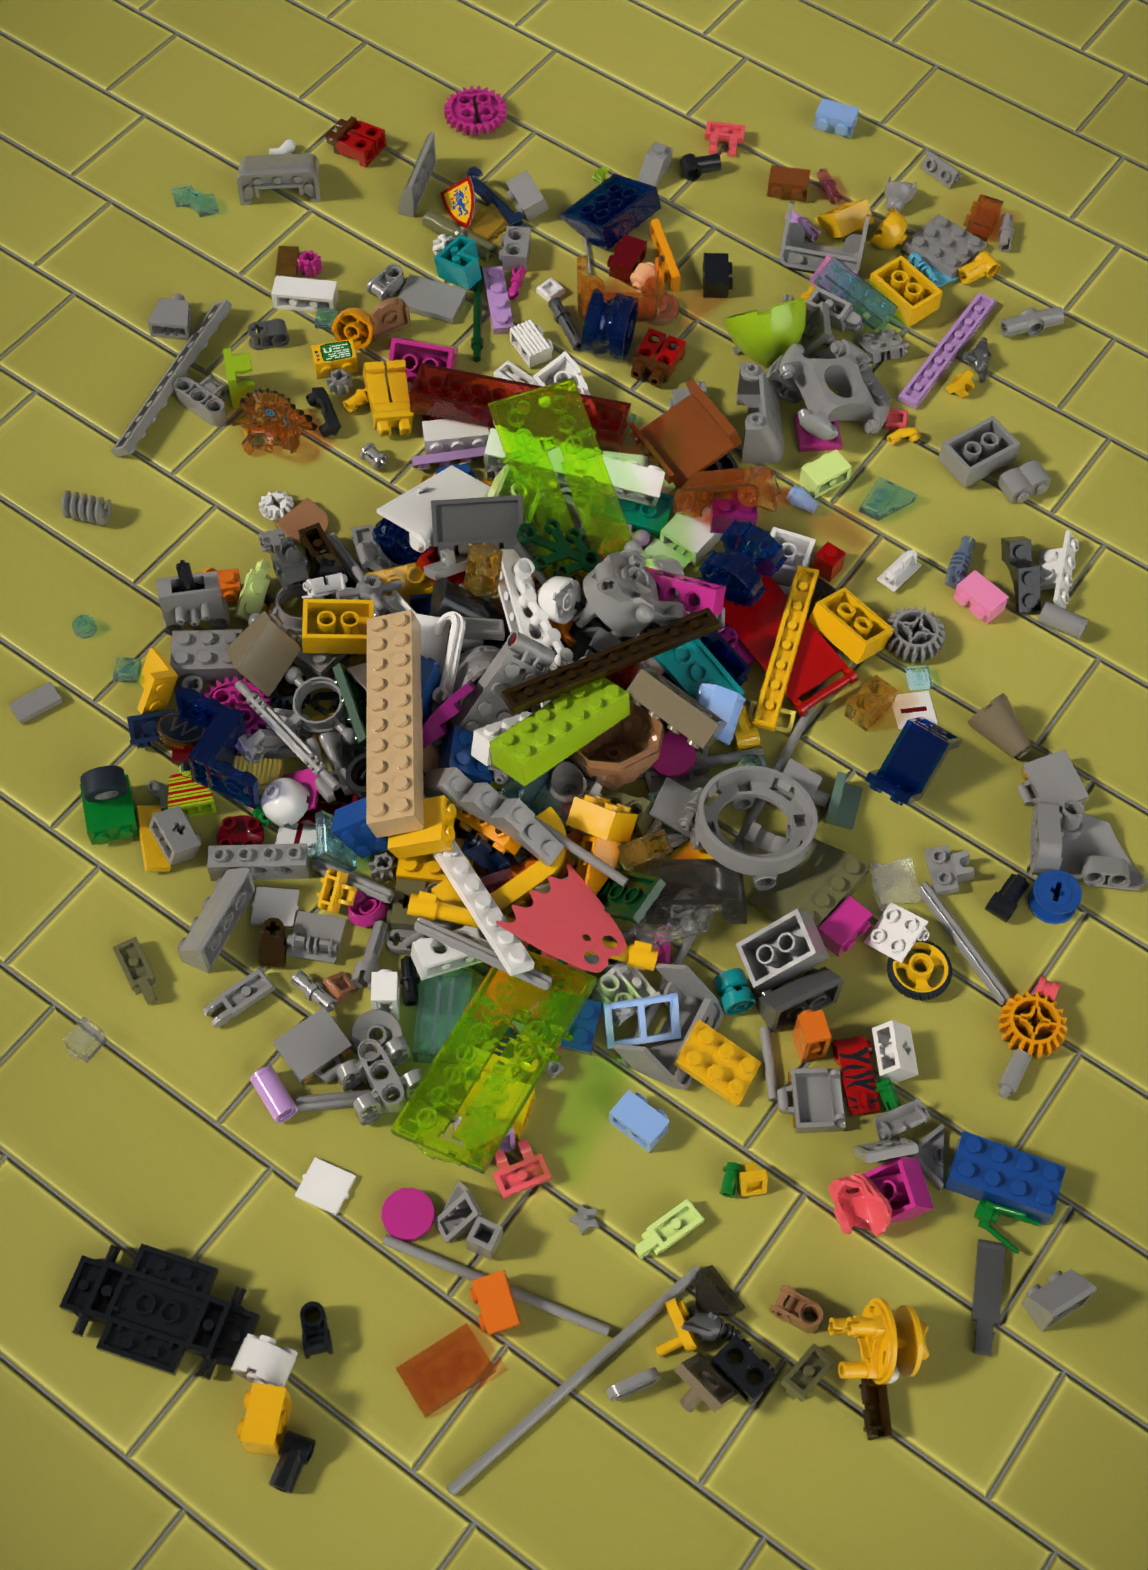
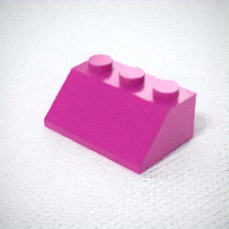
[389,337,458,386]

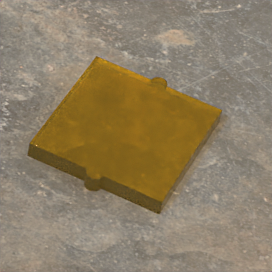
[470,203,509,241]

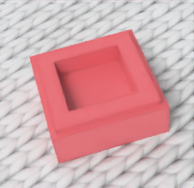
[884,409,908,431]

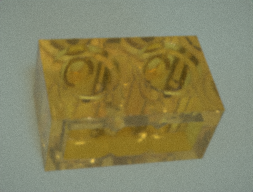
[844,675,898,731]

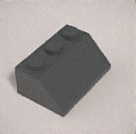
[757,967,843,1033]

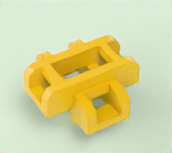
[316,868,357,914]

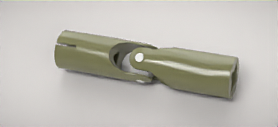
[422,209,497,261]

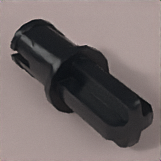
[400,956,420,1006]

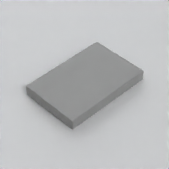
[398,274,467,324]

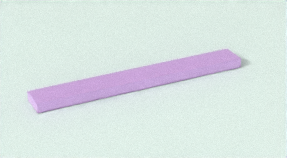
[898,292,997,410]

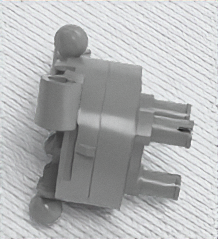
[573,540,686,639]

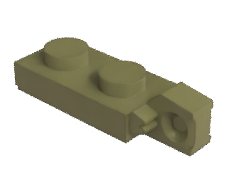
[113,937,157,1005]

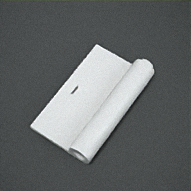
[377,465,491,553]

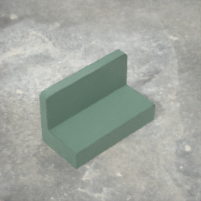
[825,772,863,830]

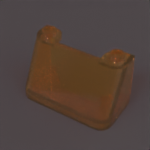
[673,466,777,518]

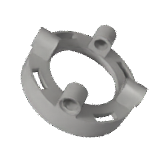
[690,766,818,891]

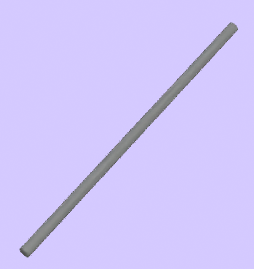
[446,1265,703,1496]

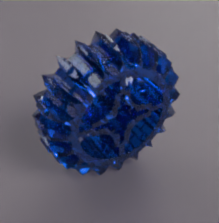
[372,518,428,565]

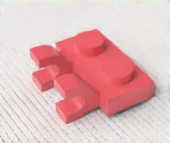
[704,121,746,157]
[492,1139,552,1200]

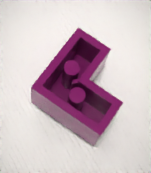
[710,482,758,534]

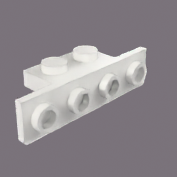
[1039,530,1079,609]

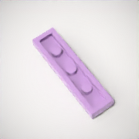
[482,266,514,335]
[411,446,486,470]

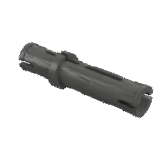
[548,297,585,351]

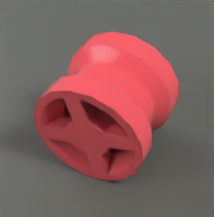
[1033,975,1061,1003]

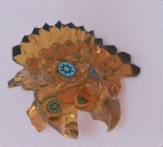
[232,388,317,455]

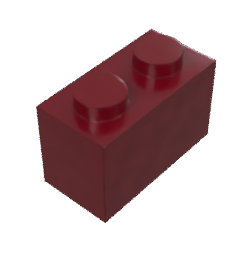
[607,234,647,283]

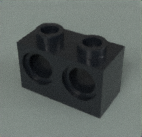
[711,1335,776,1405]

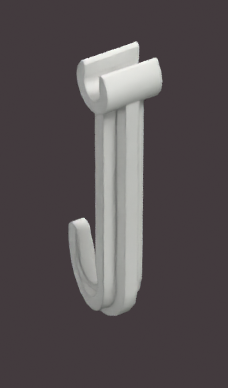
[432,611,466,705]

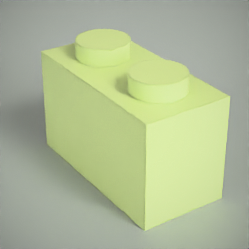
[799,449,852,499]

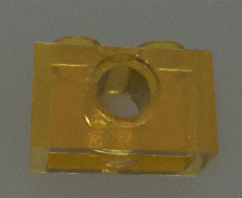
[464,543,503,596]
[617,829,673,870]

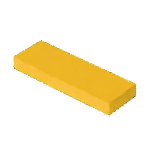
[135,805,171,872]

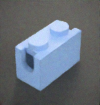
[813,98,859,138]
[609,1090,670,1153]

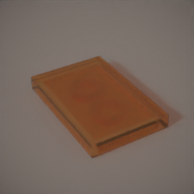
[396,1323,496,1418]

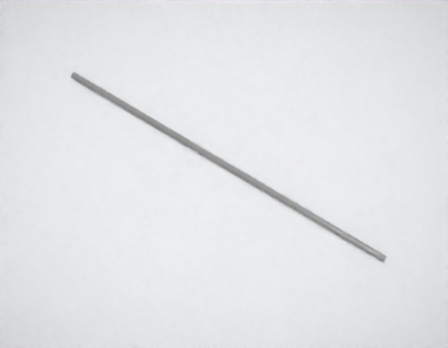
[619,648,844,1068]

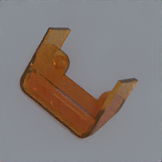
[577,255,665,322]

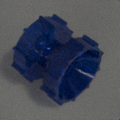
[698,520,787,608]

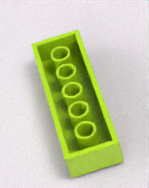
[489,677,630,786]

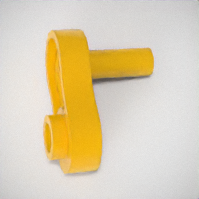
[655,1297,698,1357]

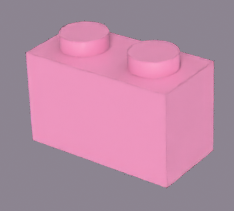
[953,570,1009,625]

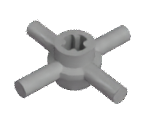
[336,565,403,615]

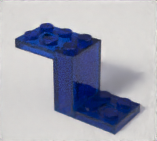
[175,686,260,810]
[865,717,962,806]

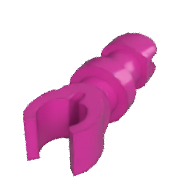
[508,264,527,300]

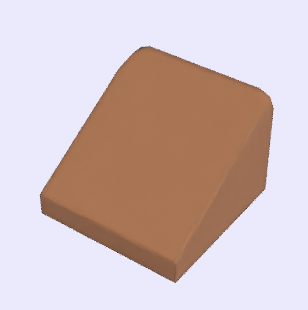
[322,971,358,1006]

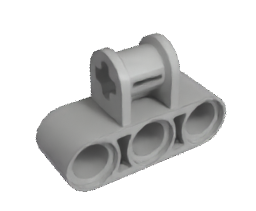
[174,375,230,426]

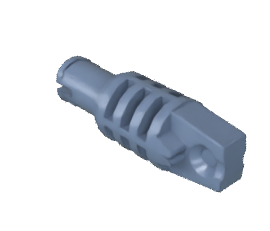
[945,536,976,590]

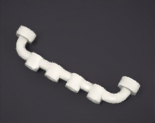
[514,558,585,667]

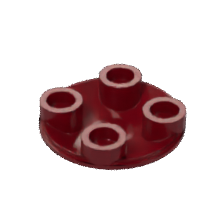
[216,815,264,846]

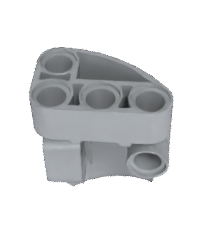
[1030,799,1148,891]

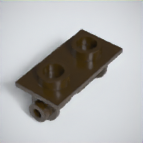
[859,1379,892,1441]

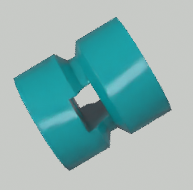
[713,968,756,1015]

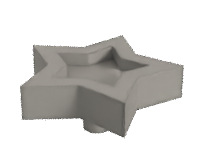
[569,1204,599,1235]

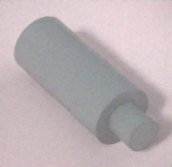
[998,1049,1032,1099]

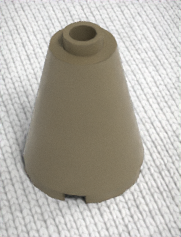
[968,693,1031,759]

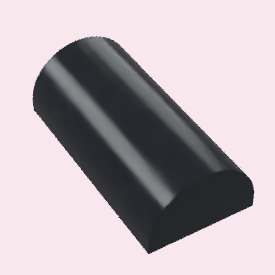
[430,578,509,646]

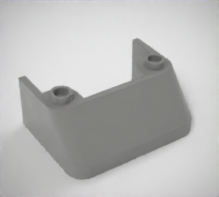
[779,201,871,273]
[613,963,724,1090]

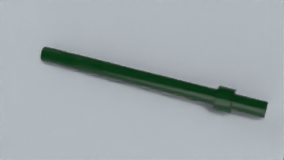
[471,265,483,362]

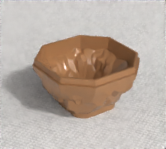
[569,701,666,790]

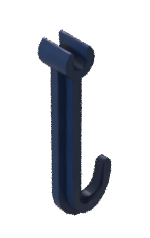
[467,166,525,227]

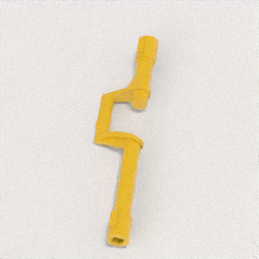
[407,891,658,971]

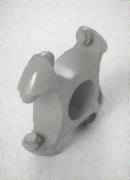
[778,339,890,441]

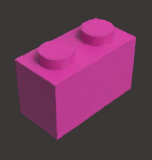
[818,895,872,957]

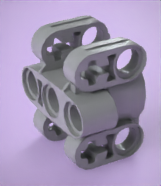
[336,1036,429,1126]

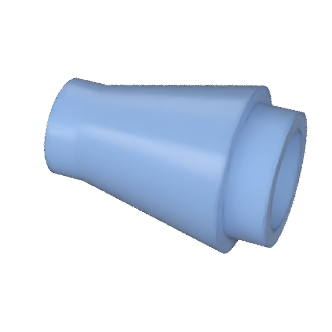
[786,485,820,514]

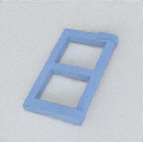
[602,992,682,1049]

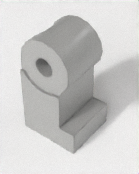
[742,822,789,854]

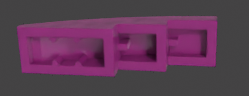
[423,680,477,749]

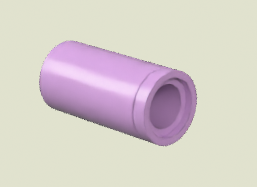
[250,1066,298,1123]

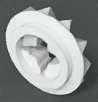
[258,489,294,521]

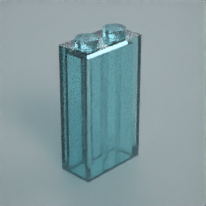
[412,968,473,1066]

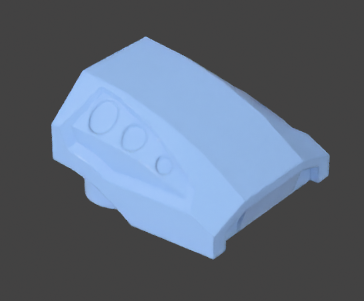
[695,683,746,746]

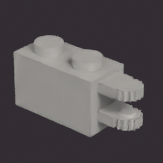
[806,286,863,333]

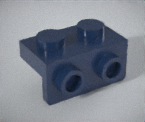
[127,709,175,749]

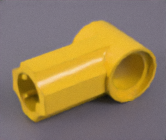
[957,251,1001,285]
[732,706,760,751]

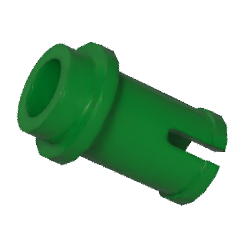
[875,1077,902,1112]
[719,1162,743,1198]

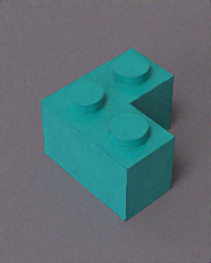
[434,234,482,290]

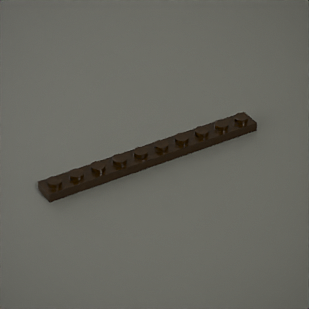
[501,607,721,714]

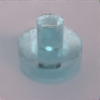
[72,615,97,639]

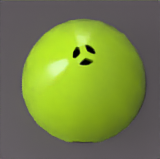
[724,298,807,367]

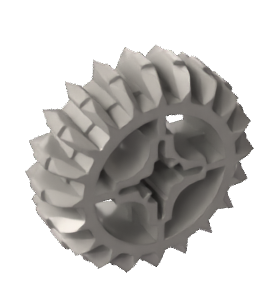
[886,605,946,664]

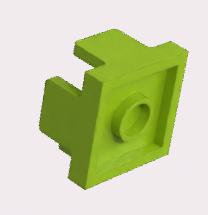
[223,348,257,409]

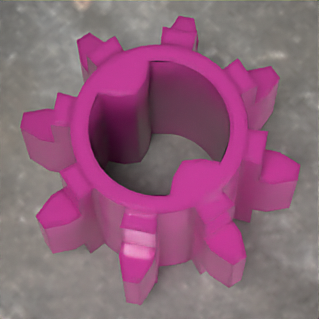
[297,250,322,278]

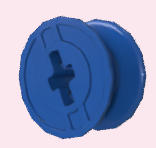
[1028,870,1082,924]

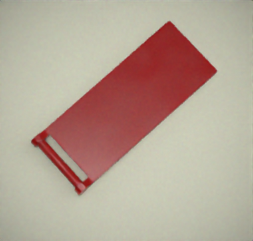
[704,553,858,716]

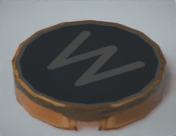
[156,712,205,749]

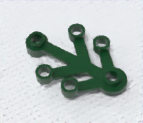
[516,519,601,577]

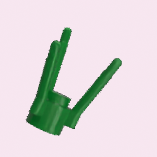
[974,1198,1041,1254]

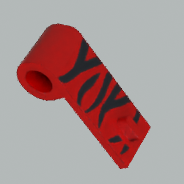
[832,1035,881,1116]

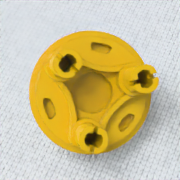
[828,1298,930,1385]

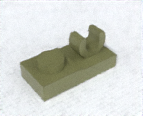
[780,1343,836,1402]

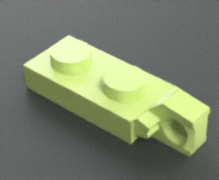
[234,559,271,622]
[634,1199,705,1259]

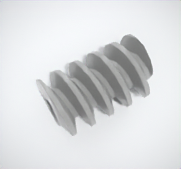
[61,490,112,526]

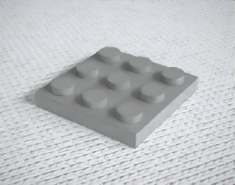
[902,214,987,278]

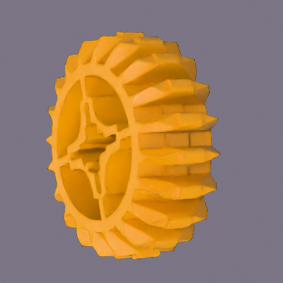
[998,991,1068,1059]

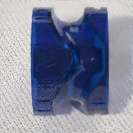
[582,289,639,361]

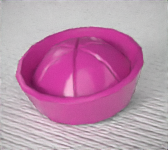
[348,891,389,927]

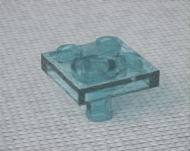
[308,810,357,872]

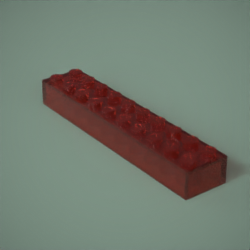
[409,363,631,453]

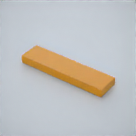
[650,218,681,292]

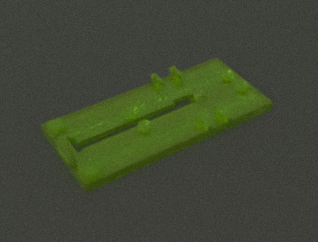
[488,377,632,585]
[390,950,597,1174]

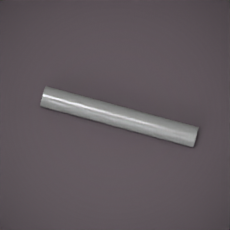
[760,1026,778,1102]

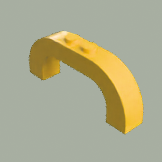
[431,806,567,916]

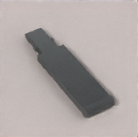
[971,1239,1006,1357]

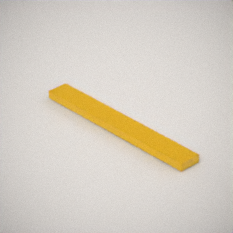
[752,565,819,732]

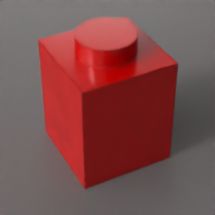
[812,541,846,582]

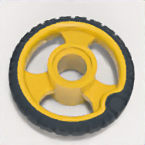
[887,940,952,1001]

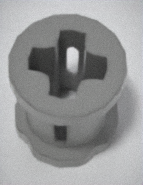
[360,442,388,471]
[182,675,205,705]

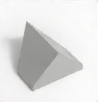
[434,1180,482,1243]

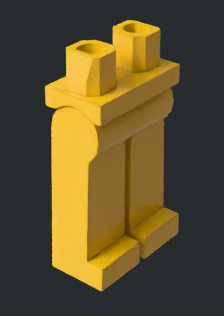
[363,360,414,437]

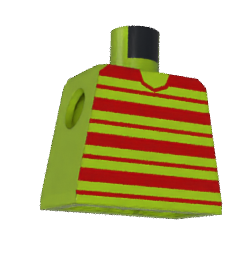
[167,762,217,818]

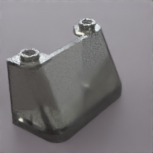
[644,859,747,924]

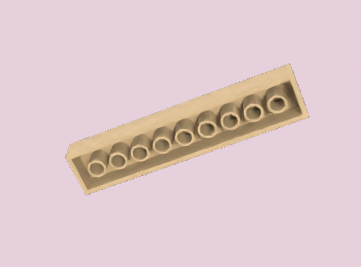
[366,609,424,838]

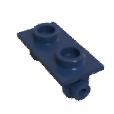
[461,832,512,879]

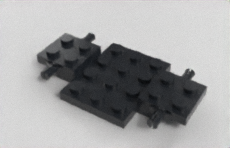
[59,1243,260,1380]

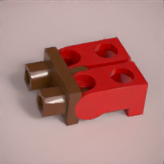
[326,116,387,168]
[631,328,686,387]

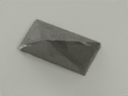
[695,1265,746,1317]

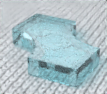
[171,185,219,217]

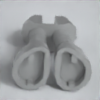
[304,732,353,803]

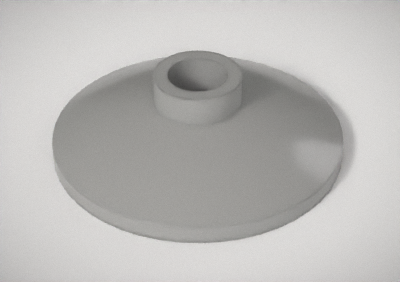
[352,1009,402,1058]

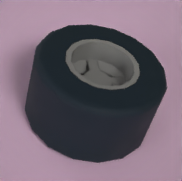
[80,765,128,803]

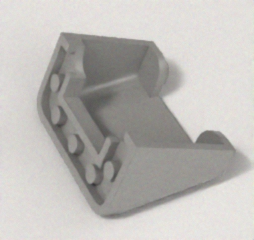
[237,153,321,205]
[736,363,784,463]

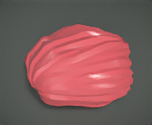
[829,1173,892,1236]

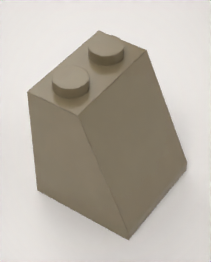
[225,610,302,697]

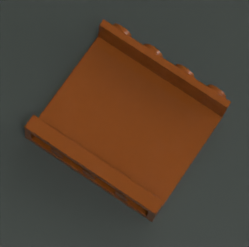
[629,379,742,489]

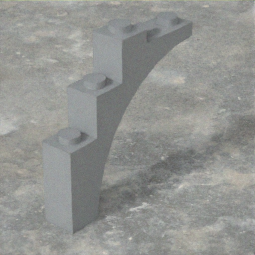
[423,767,564,866]

